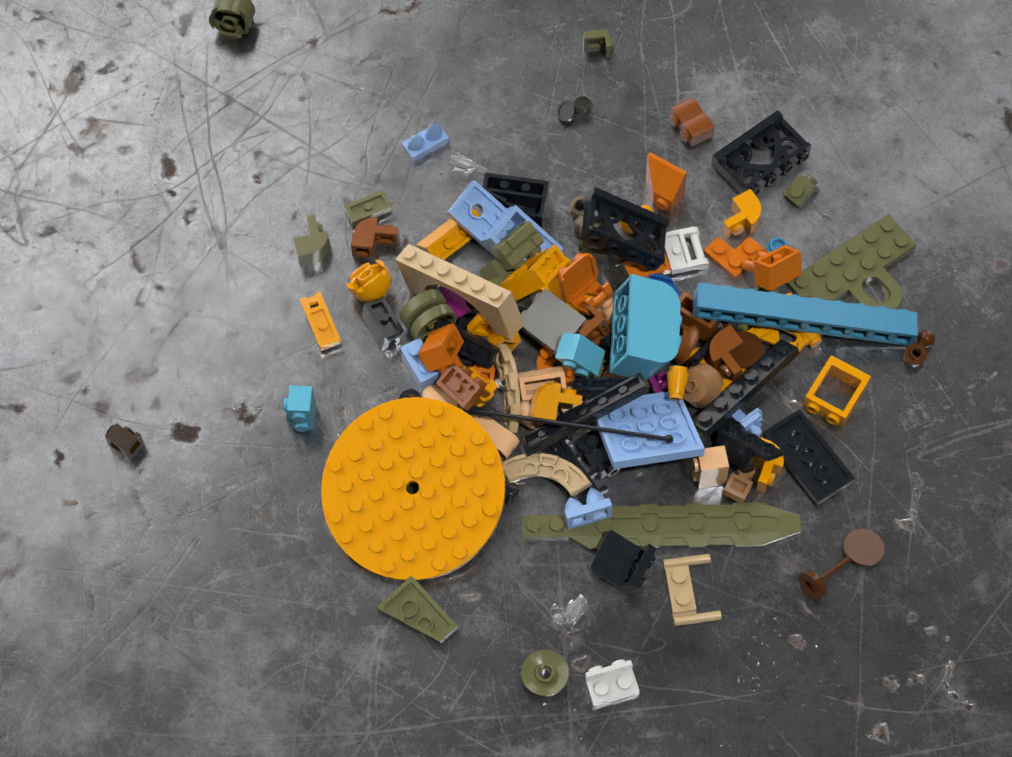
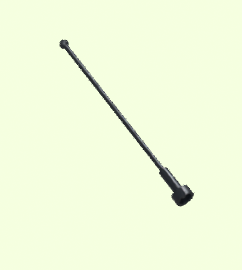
[457,404,674,444]

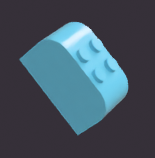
[609,274,682,380]

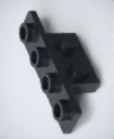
[715,420,783,472]

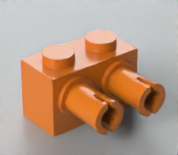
[741,245,802,291]
[418,323,464,376]

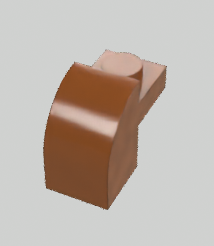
[351,217,399,258]
[710,325,744,381]

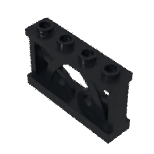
[711,110,811,195]
[580,186,669,271]

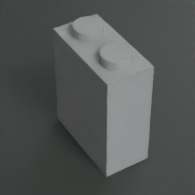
[521,289,587,355]

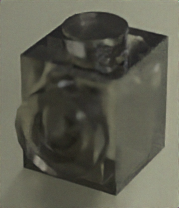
[602,263,629,293]

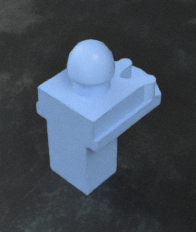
[728,408,763,437]

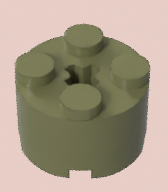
[209,0,255,39]

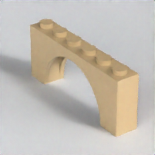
[395,244,524,340]

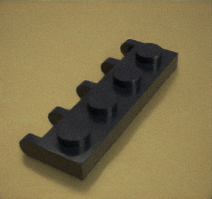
[542,435,609,505]

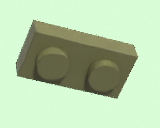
[344,190,392,227]

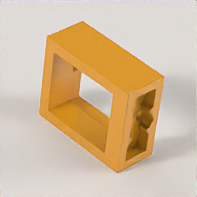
[500,244,569,301]
[803,355,871,428]

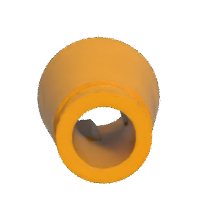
[666,366,689,400]

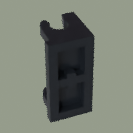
[362,297,404,351]

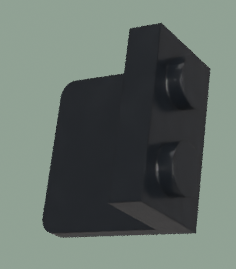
[589,530,657,593]

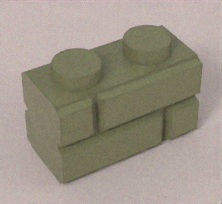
[491,221,544,271]

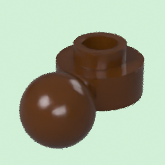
[903,330,935,367]

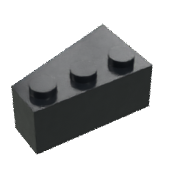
[482,172,549,229]

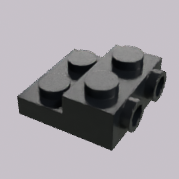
[576,430,620,479]

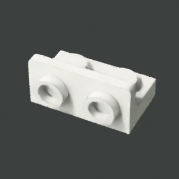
[585,659,639,707]

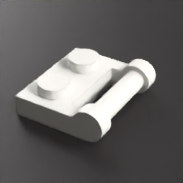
[665,226,710,275]

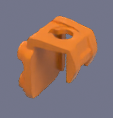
[557,253,613,316]

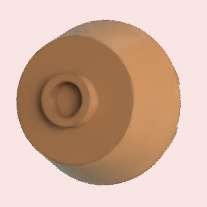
[683,363,723,408]

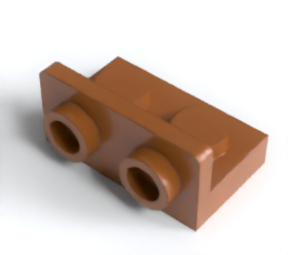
[579,304,611,346]
[436,362,491,411]

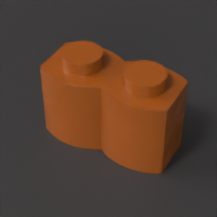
[669,97,715,146]

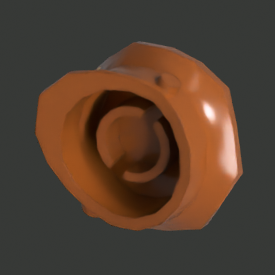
[674,323,699,364]

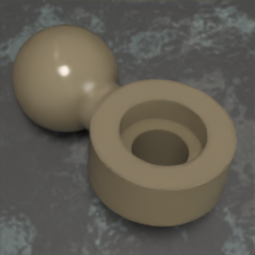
[570,196,584,234]

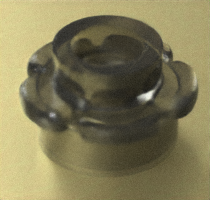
[574,96,593,116]

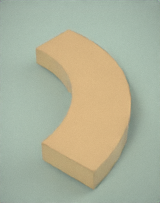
[494,343,520,433]
[502,453,592,497]

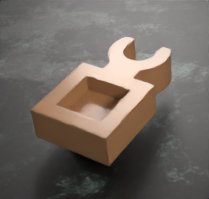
[722,467,755,504]

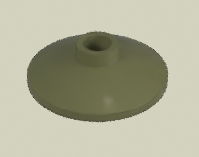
[521,649,569,696]

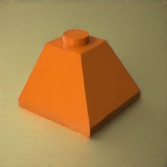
[646,152,687,213]

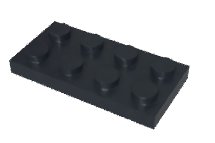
[762,409,855,506]

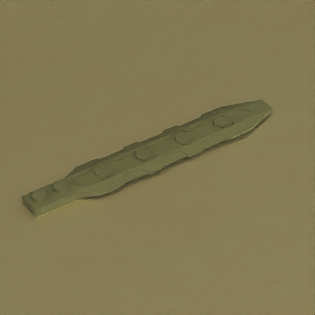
[522,502,801,549]

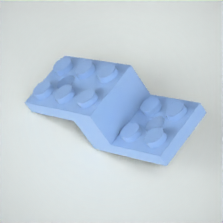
[446,180,563,261]

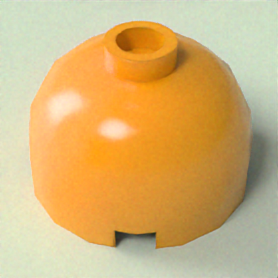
[346,260,392,303]

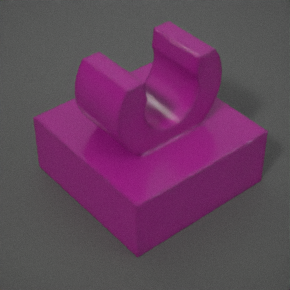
[649,371,668,393]

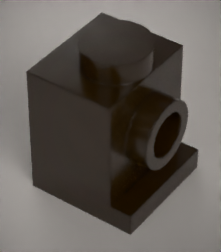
[105,423,144,460]

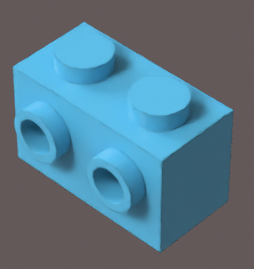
[555,333,605,378]
[284,385,317,432]

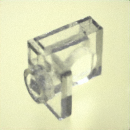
[552,594,588,628]

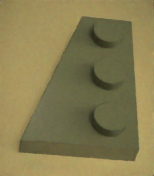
[376,576,459,644]

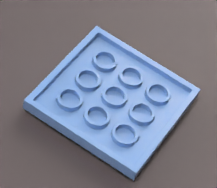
[595,391,705,469]

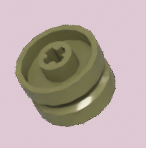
[399,289,457,344]

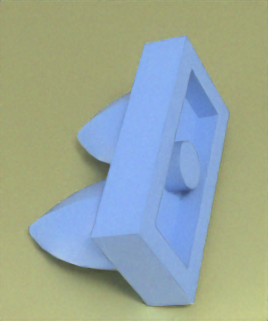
[402,123,449,162]
[565,487,612,530]

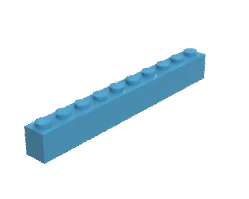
[693,283,918,346]

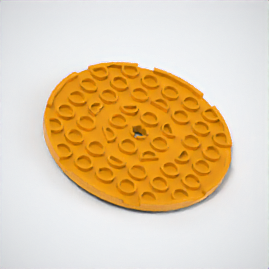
[321,397,506,581]

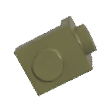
[583,29,614,58]
[783,173,820,208]

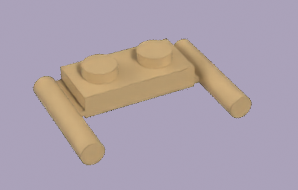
[663,554,722,626]

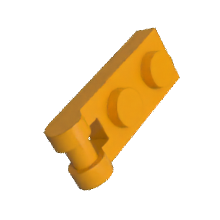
[299,292,342,351]

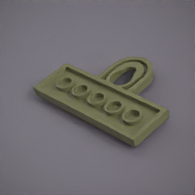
[786,214,917,310]

